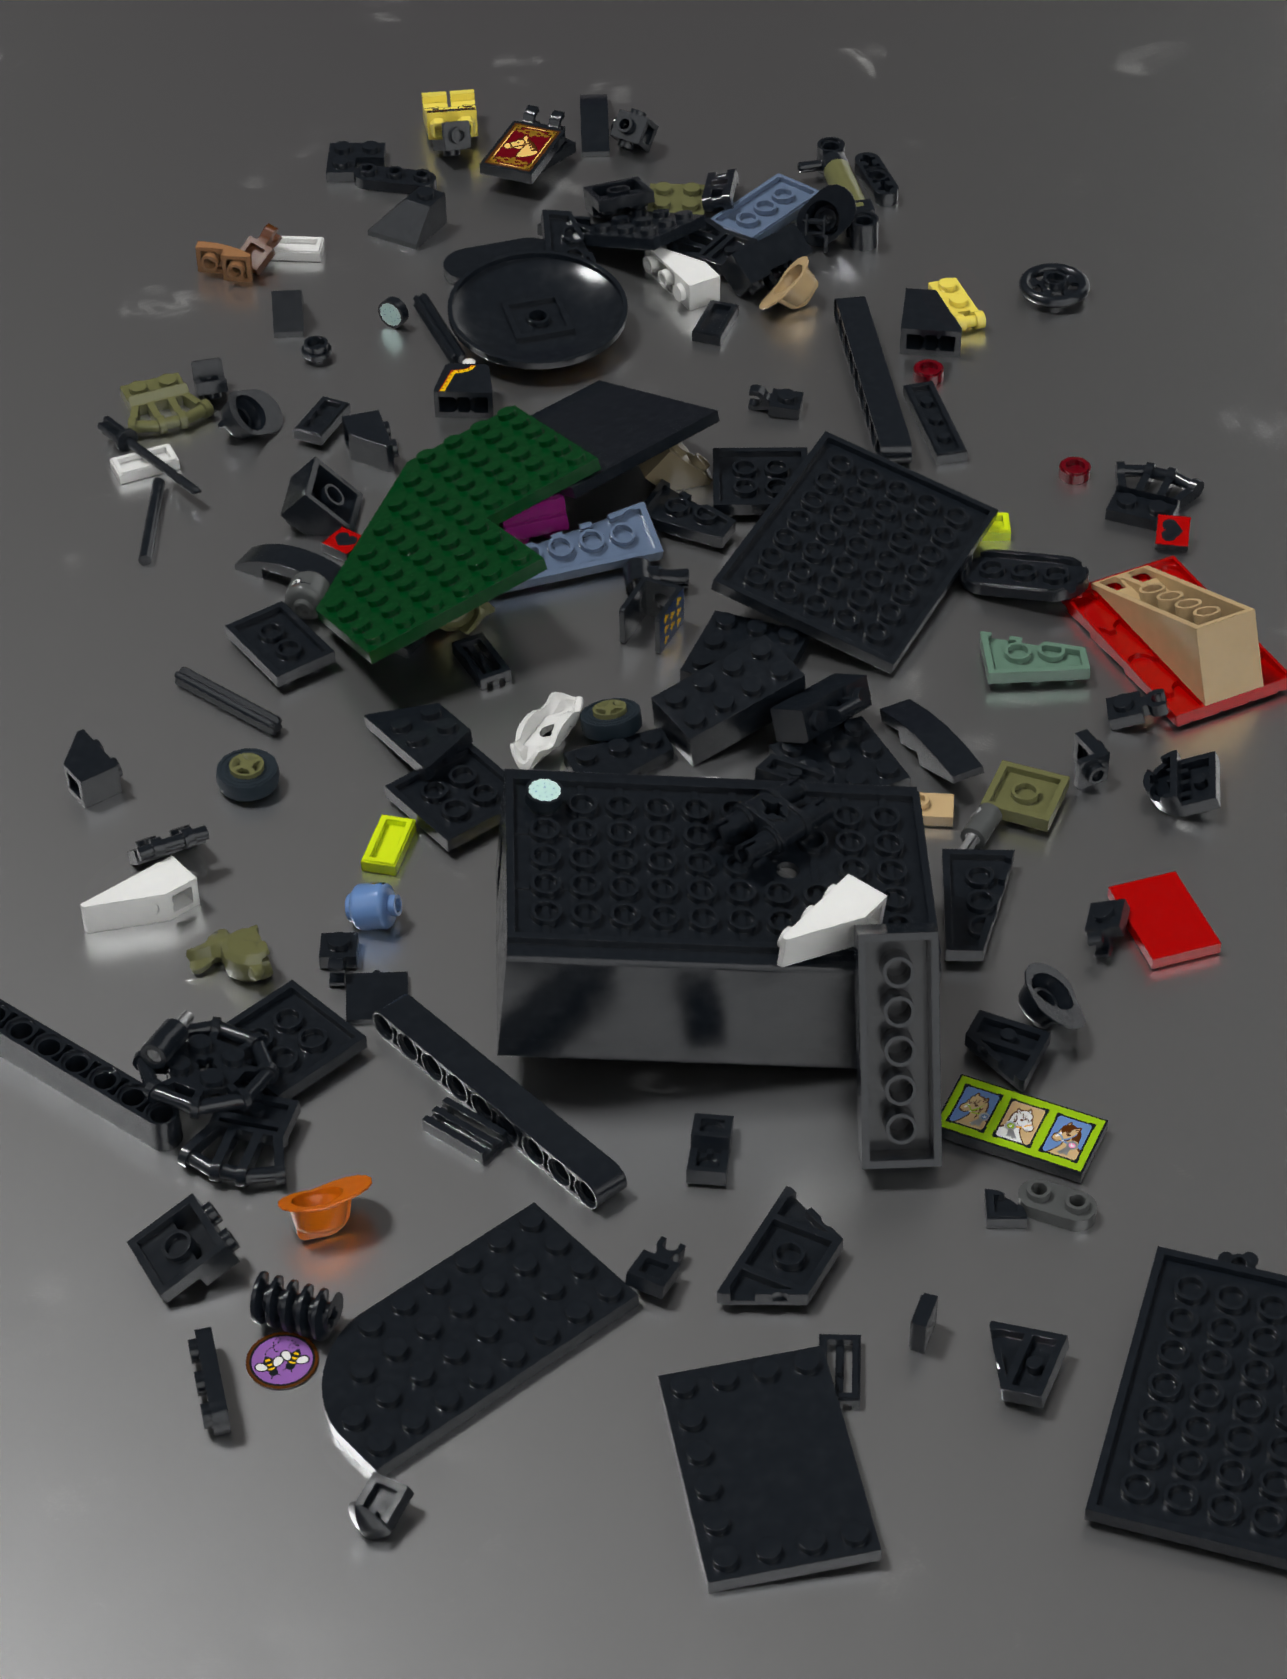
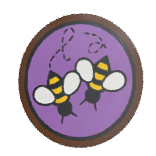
[246,1332,319,1389]

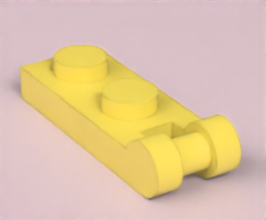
[928,277,986,332]

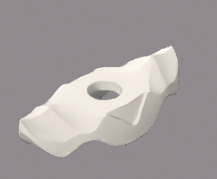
[510,692,584,770]

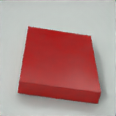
[1107,871,1222,969]

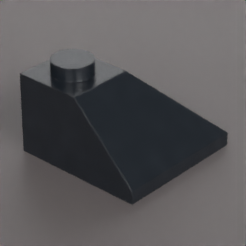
[368,186,447,250]

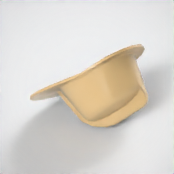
[759,256,819,310]

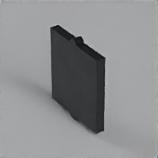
[346,970,408,1026]

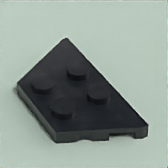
[364,703,473,780]
[717,1186,843,1305]

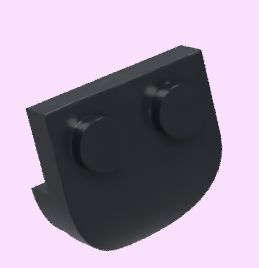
[1143,750,1221,817]

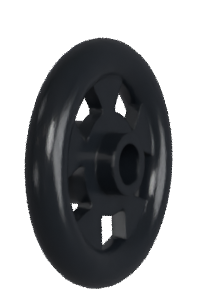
[1019,263,1090,308]

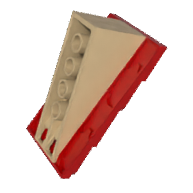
[1062,555,1287,727]

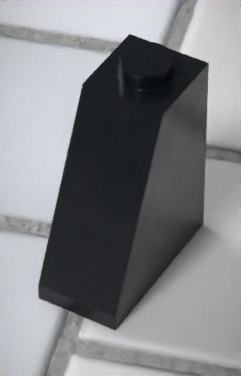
[900,288,962,357]

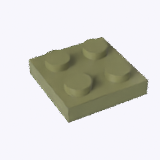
[647,182,705,215]
[980,760,1070,832]

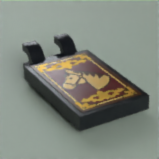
[480,105,566,184]

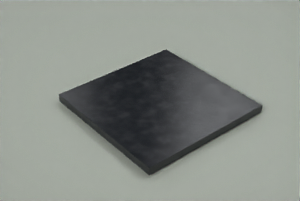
[531,380,720,499]

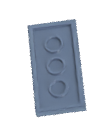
[711,173,820,241]

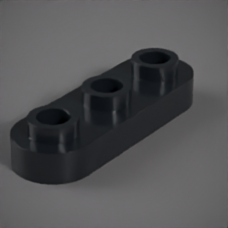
[354,163,437,194]
[188,1327,231,1436]

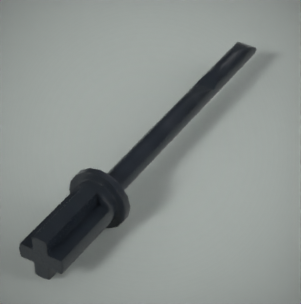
[97,416,202,494]

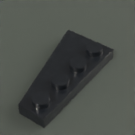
[941,849,1015,961]

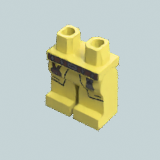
[421,89,478,140]

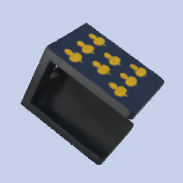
[619,576,684,653]

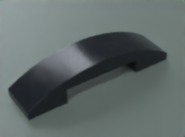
[580,94,610,157]
[235,544,341,585]

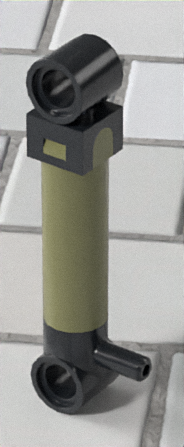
[797,137,879,251]

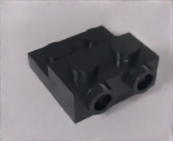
[583,176,655,218]
[127,1193,240,1303]

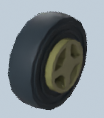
[580,698,642,742]
[216,748,280,801]

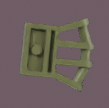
[120,372,214,435]

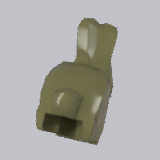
[186,925,274,983]

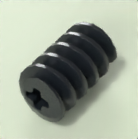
[250,1271,344,1342]

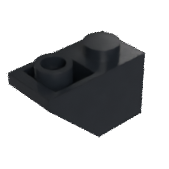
[342,410,399,472]
[64,729,123,809]

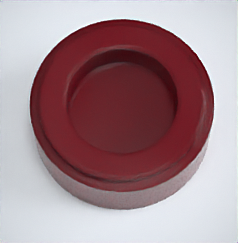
[913,359,944,385]
[1058,457,1091,485]

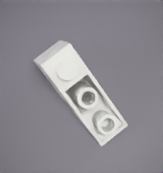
[643,247,720,311]
[80,855,200,934]
[777,873,887,968]

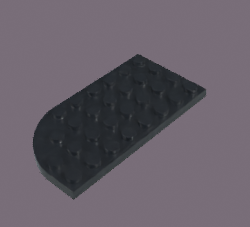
[322,1202,639,1476]

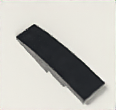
[880,699,984,784]

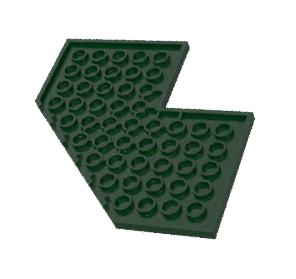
[315,405,601,664]

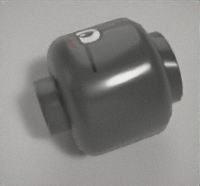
[284,571,330,620]

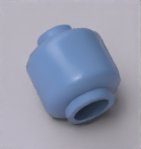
[345,882,402,931]

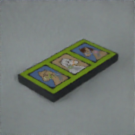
[941,1074,1108,1183]

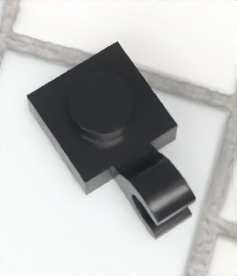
[748,384,804,420]
[1085,899,1130,959]
[319,932,359,986]

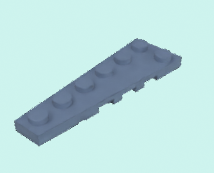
[504,502,664,593]

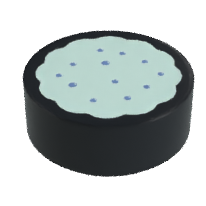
[378,296,409,328]
[525,777,564,813]

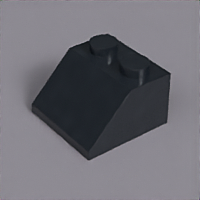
[280,456,363,536]

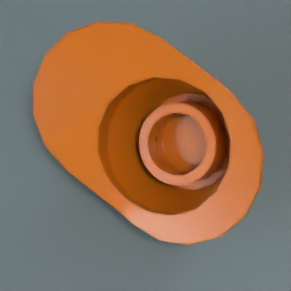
[278,1175,372,1241]

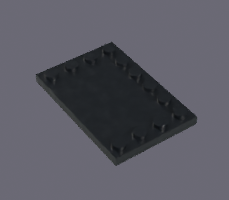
[658,1345,882,1593]

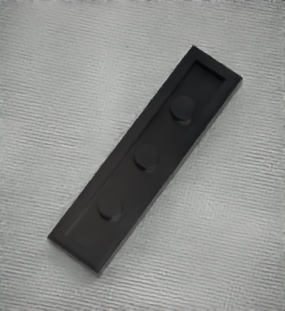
[903,381,968,465]

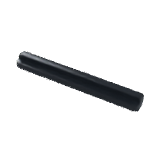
[413,293,466,364]
[174,667,282,735]

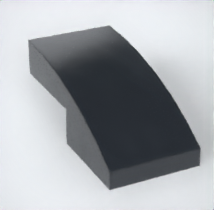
[686,1113,734,1186]

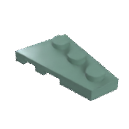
[979,631,1091,684]

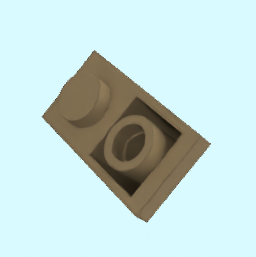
[639,442,713,491]

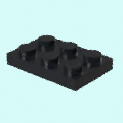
[225,601,336,687]

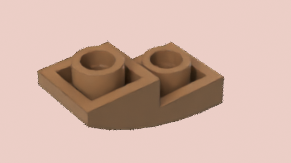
[195,241,253,282]

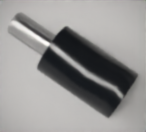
[140,1011,194,1069]

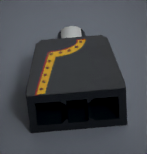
[433,358,494,418]

